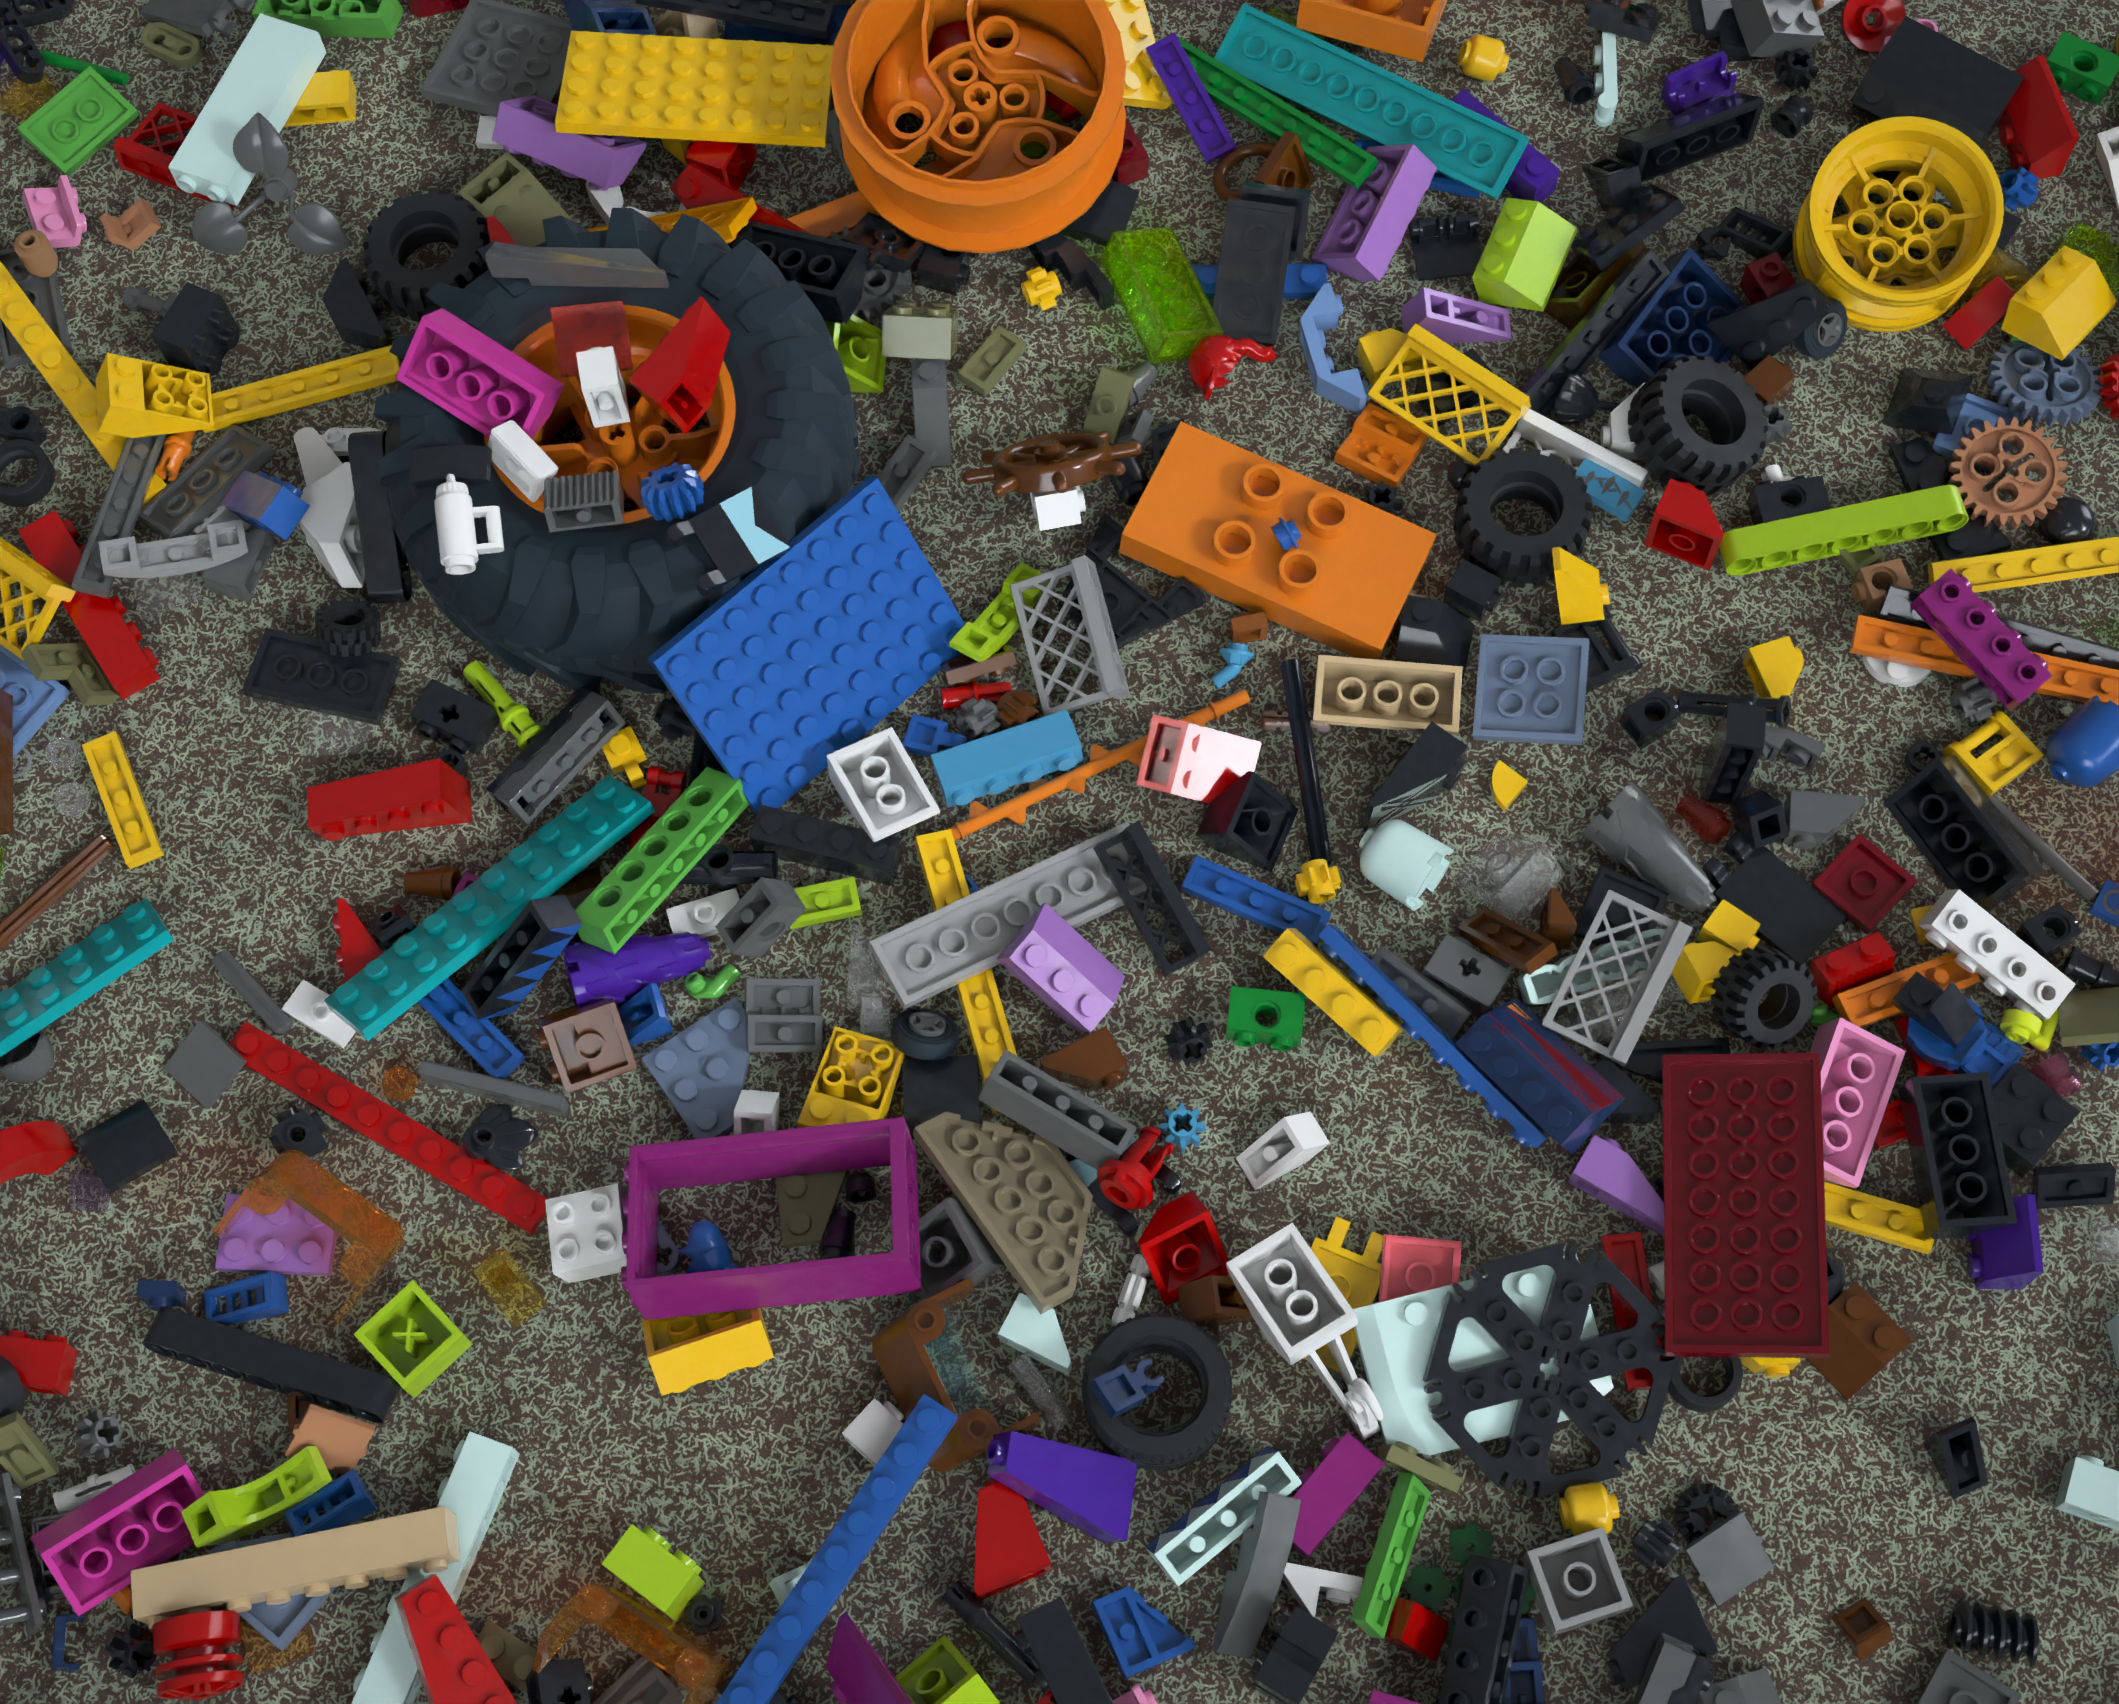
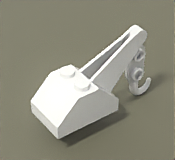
[294,427,380,588]
[1226,1223,1383,1440]

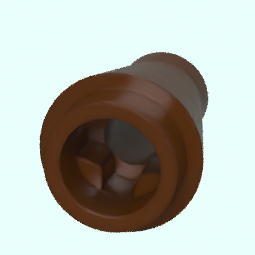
[404,864,461,901]

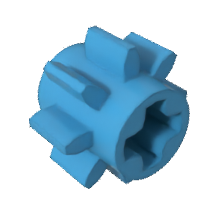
[1159,1103,1206,1153]

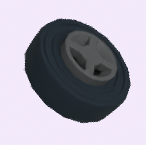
[1793,297,1848,359]
[891,1009,959,1060]

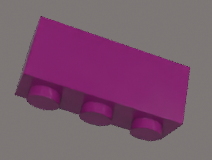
[1291,1432,1384,1561]

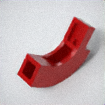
[0,1121,78,1185]

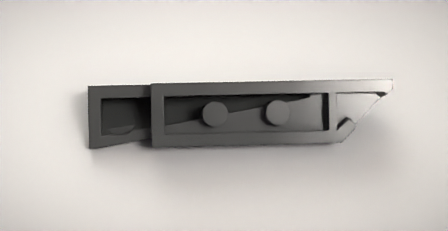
[485,242,669,288]

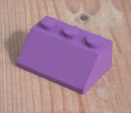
[997,903,1125,1032]

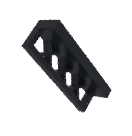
[1093,821,1211,977]

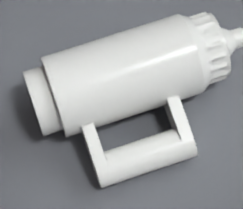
[434,474,504,575]

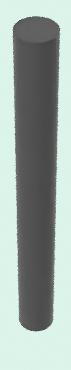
[1989,794,2099,902]

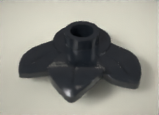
[463,1104,538,1171]

